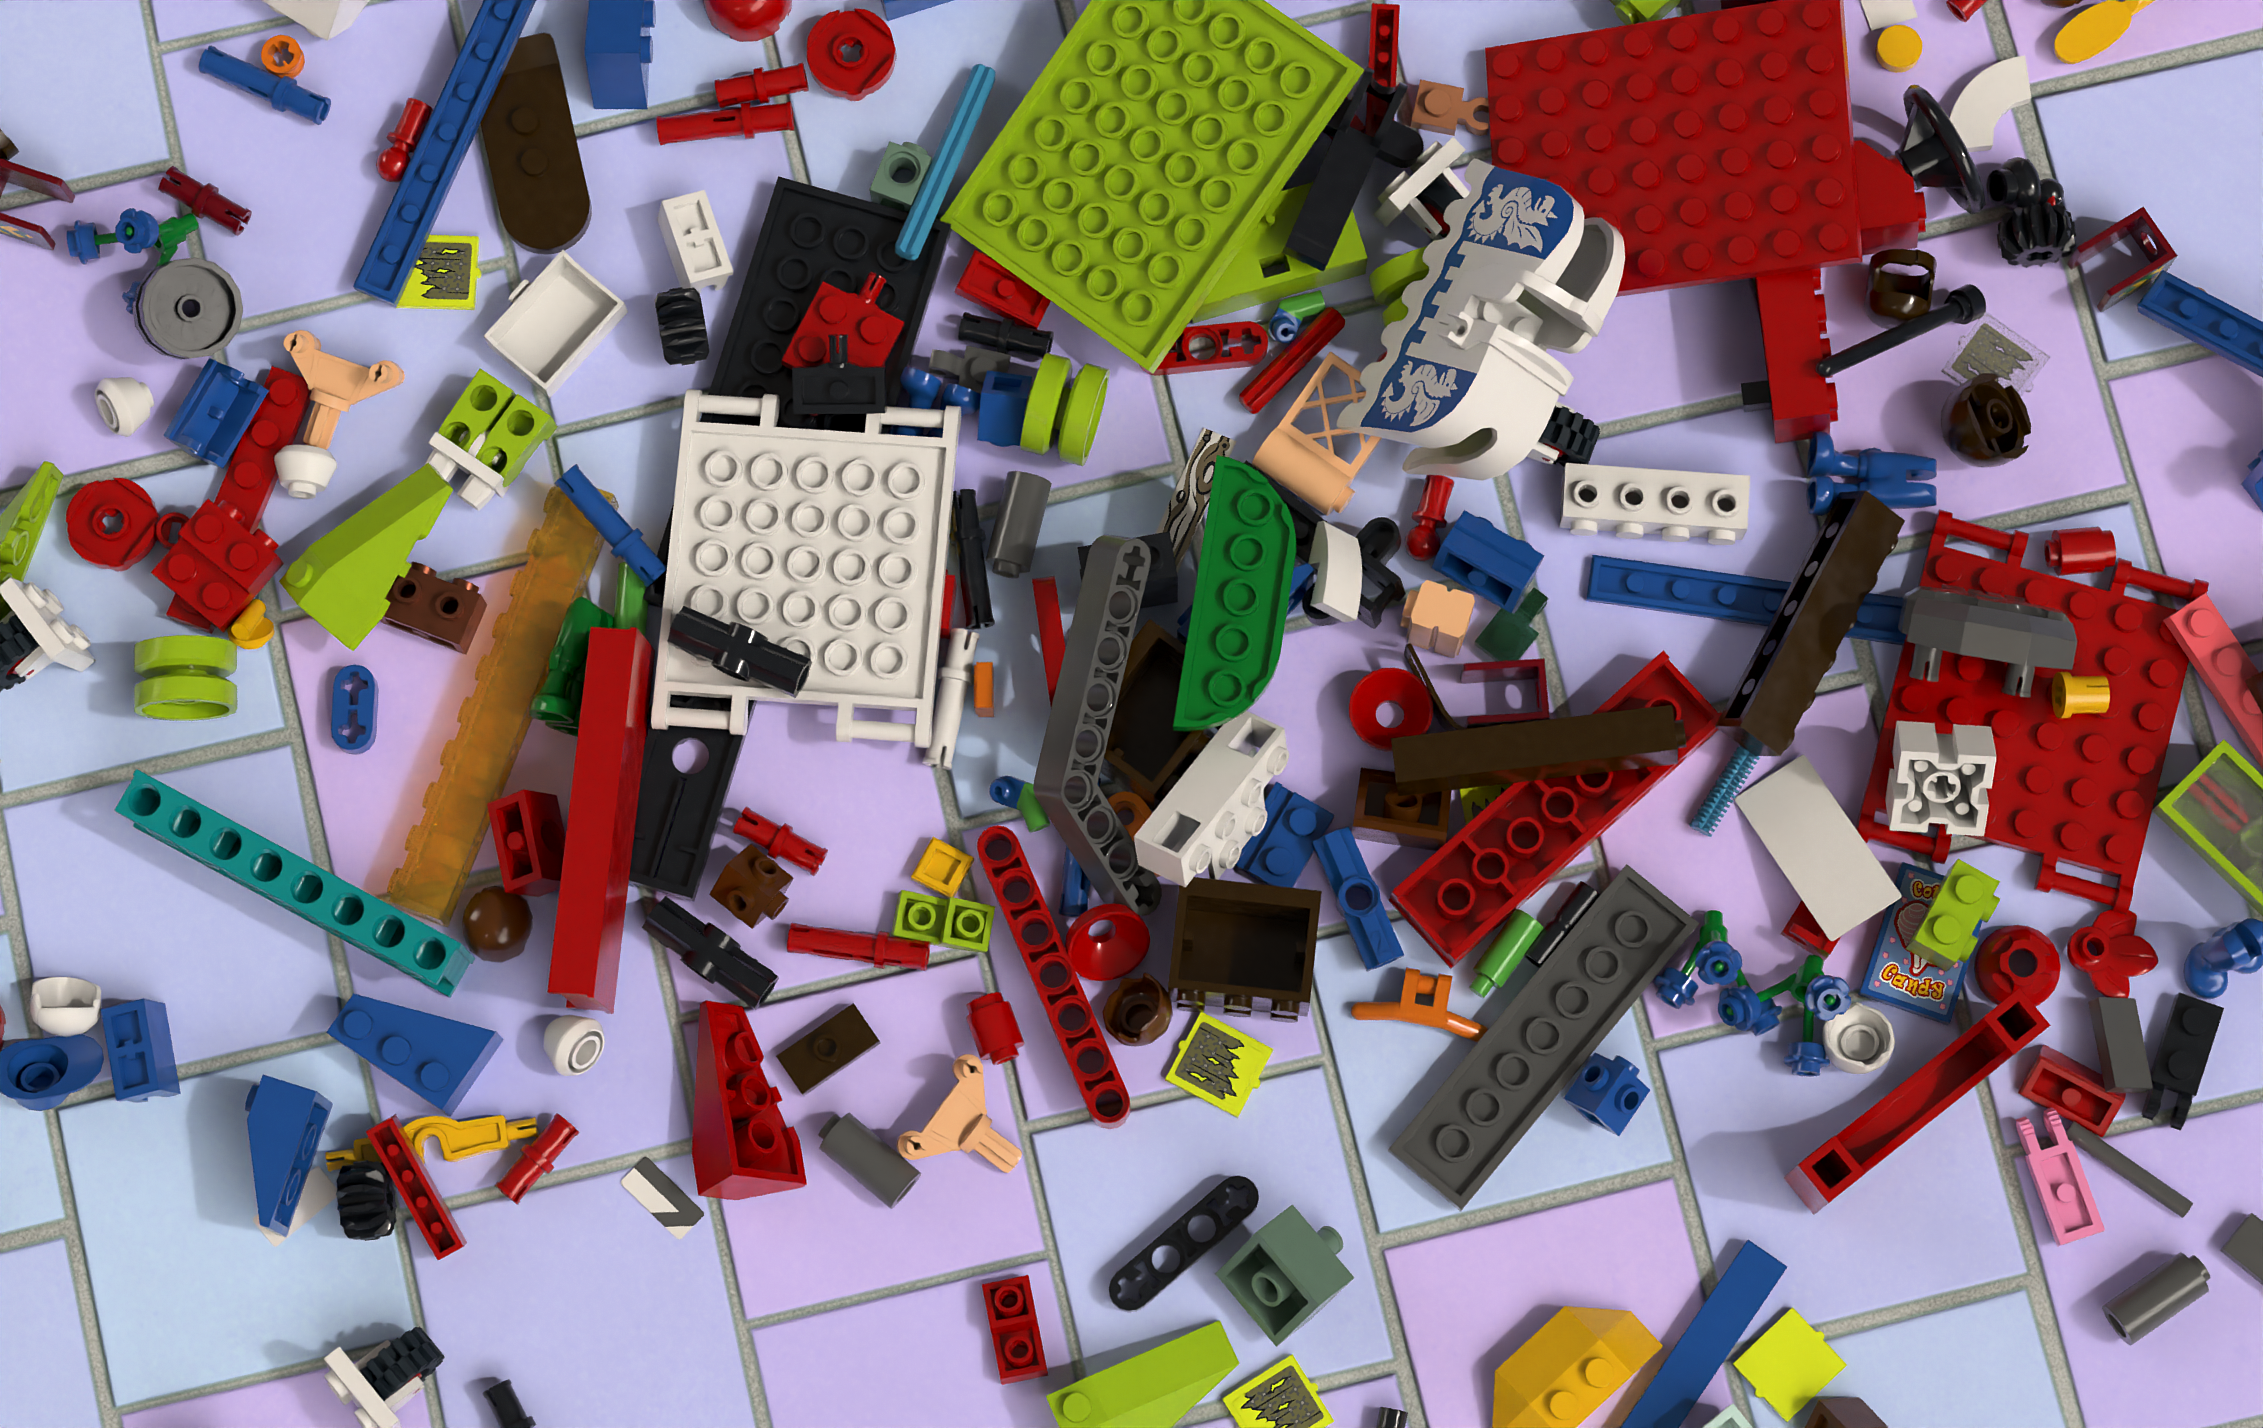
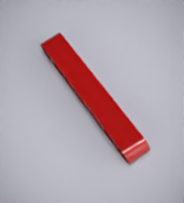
[977,825,1131,1129]

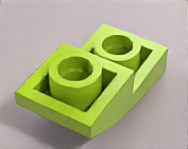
[891,890,996,953]

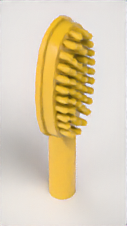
[2054,0,2155,64]

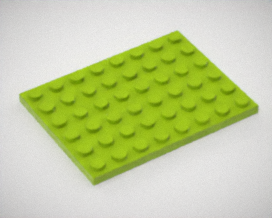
[940,0,1364,374]

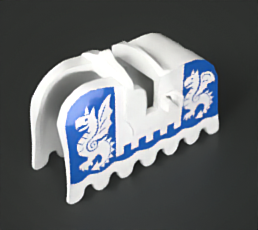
[1337,158,1625,481]

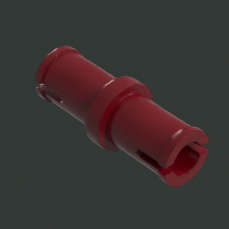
[158,166,252,236]

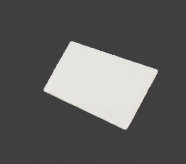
[1735,755,1902,941]

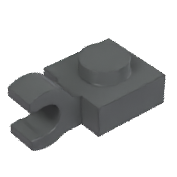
[929,346,1011,395]

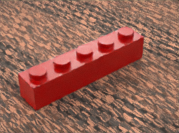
[1365,3,1400,137]
[366,1114,467,1260]

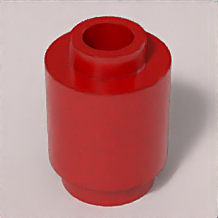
[2044,526,2116,576]
[966,992,1025,1065]

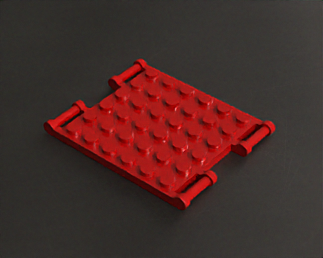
[1855,509,2209,915]

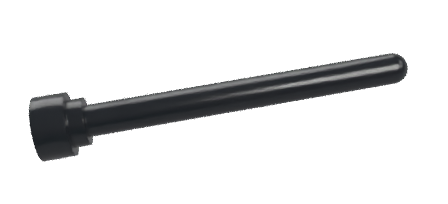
[1816,284,1986,378]

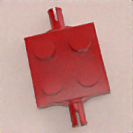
[781,272,905,416]

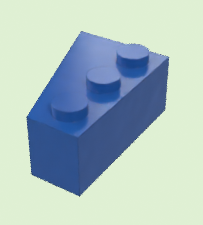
[584,0,656,109]
[326,993,504,1117]

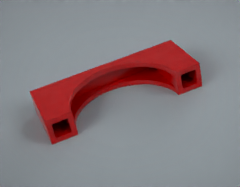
[1784,988,2051,1215]

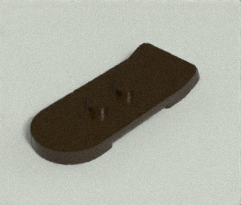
[480,32,592,255]

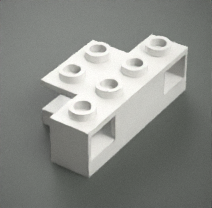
[1134,711,1289,888]

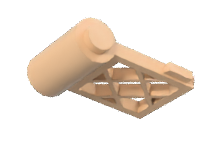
[1252,352,1382,516]

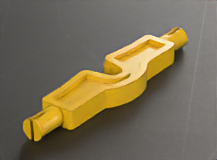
[325,1115,539,1172]

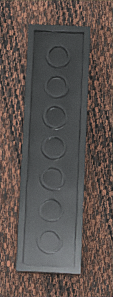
[1388,864,1700,1212]

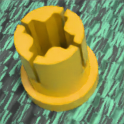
[2052,672,2110,718]

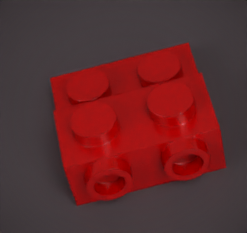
[151,499,284,633]

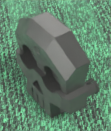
[1898,584,2078,697]

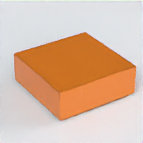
[974,662,994,717]

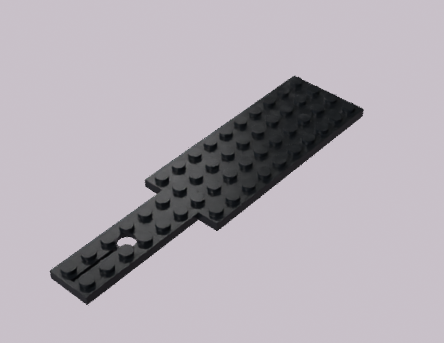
[629,176,952,902]

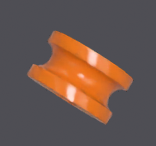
[261,35,305,78]

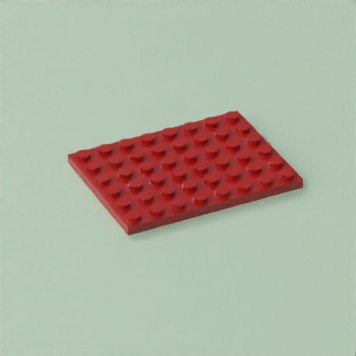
[1485,0,1863,297]

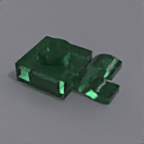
[1474,587,1549,661]

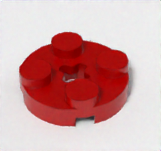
[806,8,897,101]
[66,478,161,571]

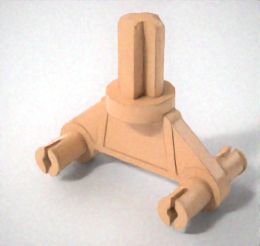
[283,330,405,450]
[896,1054,1022,1173]

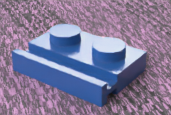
[1235,782,1335,888]

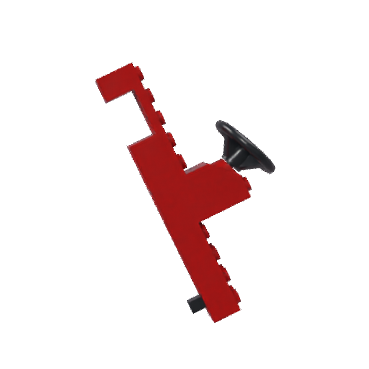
[1720,0,1986,444]

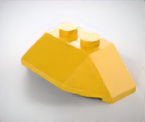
[1492,1306,1663,1428]

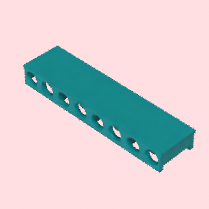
[114,769,476,998]

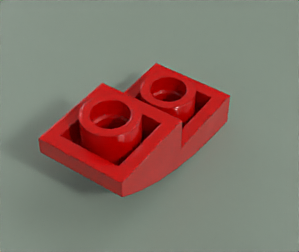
[982,1275,1048,1385]

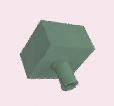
[1215,1204,1355,1347]

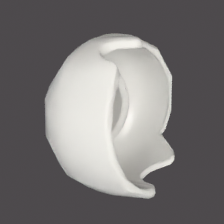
[29,977,102,1037]
[1822,1002,1895,1074]

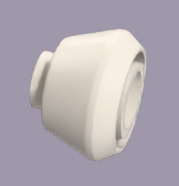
[95,377,154,437]
[274,445,337,499]
[544,1015,605,1076]

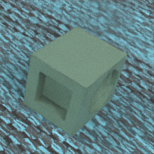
[869,141,932,212]

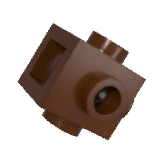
[709,844,794,929]

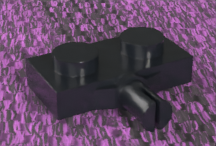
[792,334,887,414]

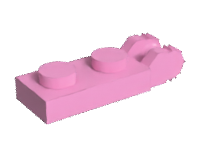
[2015,1108,2105,1247]

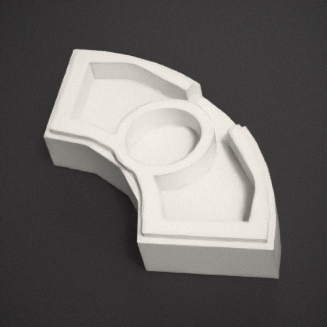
[1949,55,2031,152]

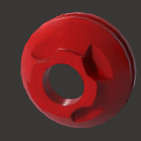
[1349,668,1433,752]
[1065,903,1150,981]
[1974,925,2061,1007]

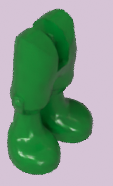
[529,596,614,737]

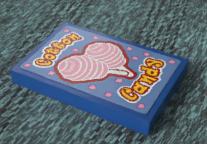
[1858,862,1982,1025]

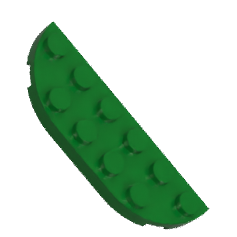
[1173,455,1296,731]

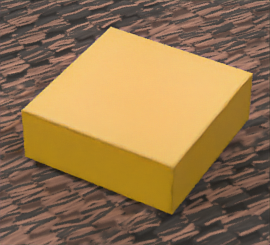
[911,837,974,898]

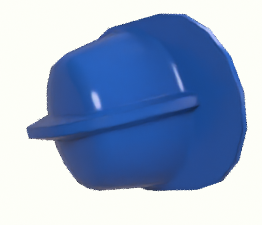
[0,1034,104,1111]

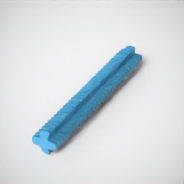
[1689,744,1760,837]

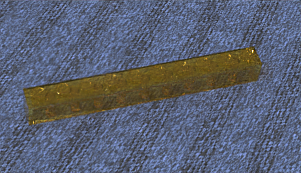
[387,486,619,928]

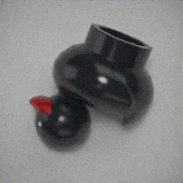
[1986,157,2064,212]

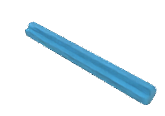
[895,64,996,261]

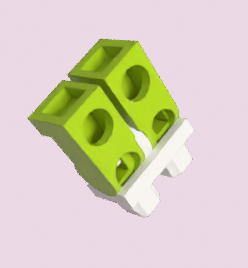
[425,368,558,511]

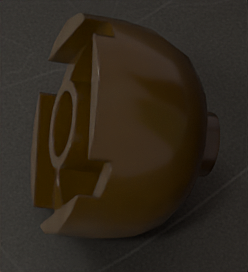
[1941,373,2031,468]

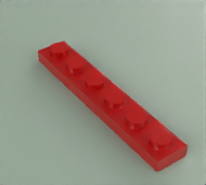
[166,366,312,634]

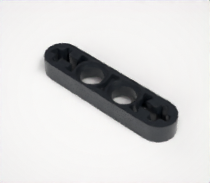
[1109,1176,1259,1313]

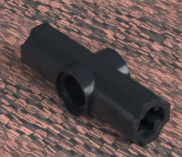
[667,606,812,698]
[642,896,779,1010]

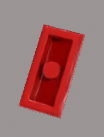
[2018,1045,2126,1138]

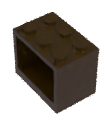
[1100,619,1222,812]
[1168,877,1322,1023]

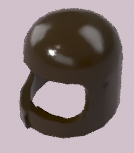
[1864,249,1937,330]

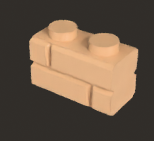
[1400,580,1475,658]

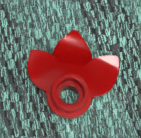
[2067,909,2159,998]

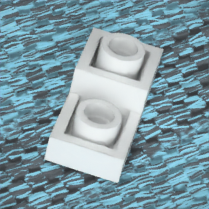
[1308,521,1362,623]

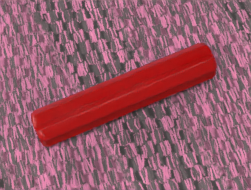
[1239,307,1345,414]

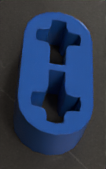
[331,664,379,755]

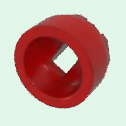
[156,512,189,550]

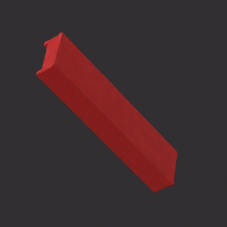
[547,627,655,1014]
[1388,650,1722,969]

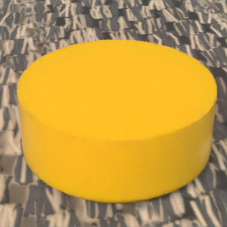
[1875,25,1922,73]

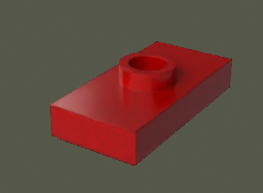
[954,250,1051,329]

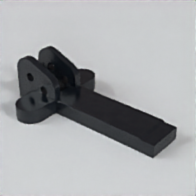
[1282,67,1424,272]
[1244,460,1406,629]

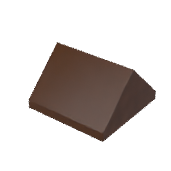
[1351,767,1452,851]

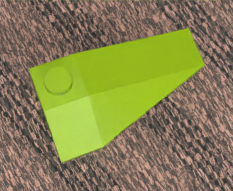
[0,461,64,621]
[279,463,453,651]
[1046,1320,1240,1428]

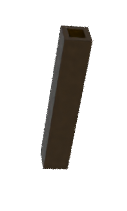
[1391,705,1686,796]

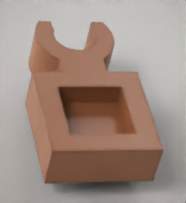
[1410,79,1489,136]

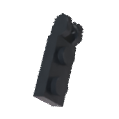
[2141,992,2224,1131]

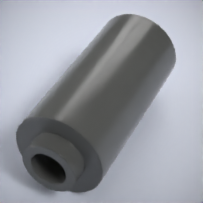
[985,471,1052,579]
[818,1112,921,1209]
[2102,1252,2211,1346]

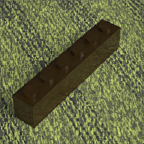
[1715,490,1905,756]

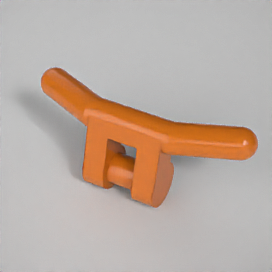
[1351,967,1488,1043]

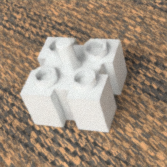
[1885,721,1997,836]

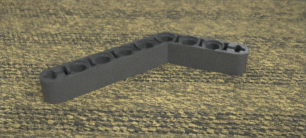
[1033,535,1162,916]

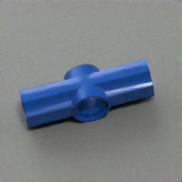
[1312,826,1404,972]

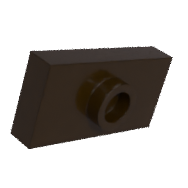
[776,1003,881,1096]

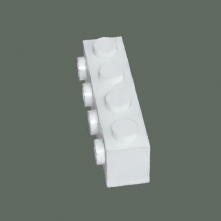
[1559,463,1750,546]

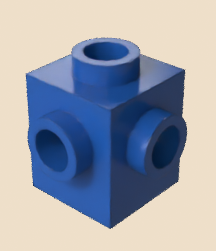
[1564,1053,1650,1136]

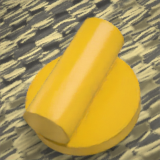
[227,599,275,650]

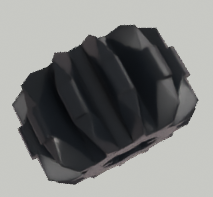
[1997,202,2076,268]
[655,287,710,366]
[336,1160,397,1241]

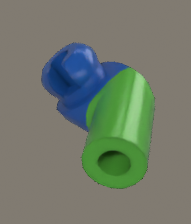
[1269,290,1326,343]
[989,776,1051,833]

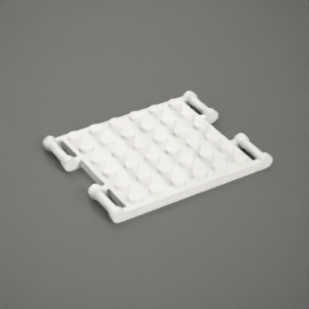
[651,389,961,748]

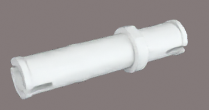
[922,628,980,770]

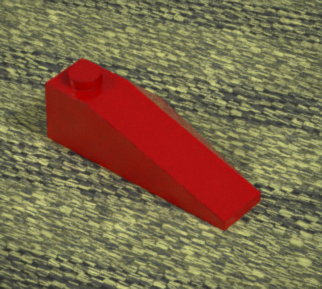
[692,1000,807,1200]

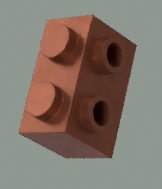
[380,562,487,655]

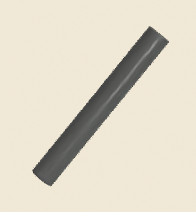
[2066,1121,2193,1218]

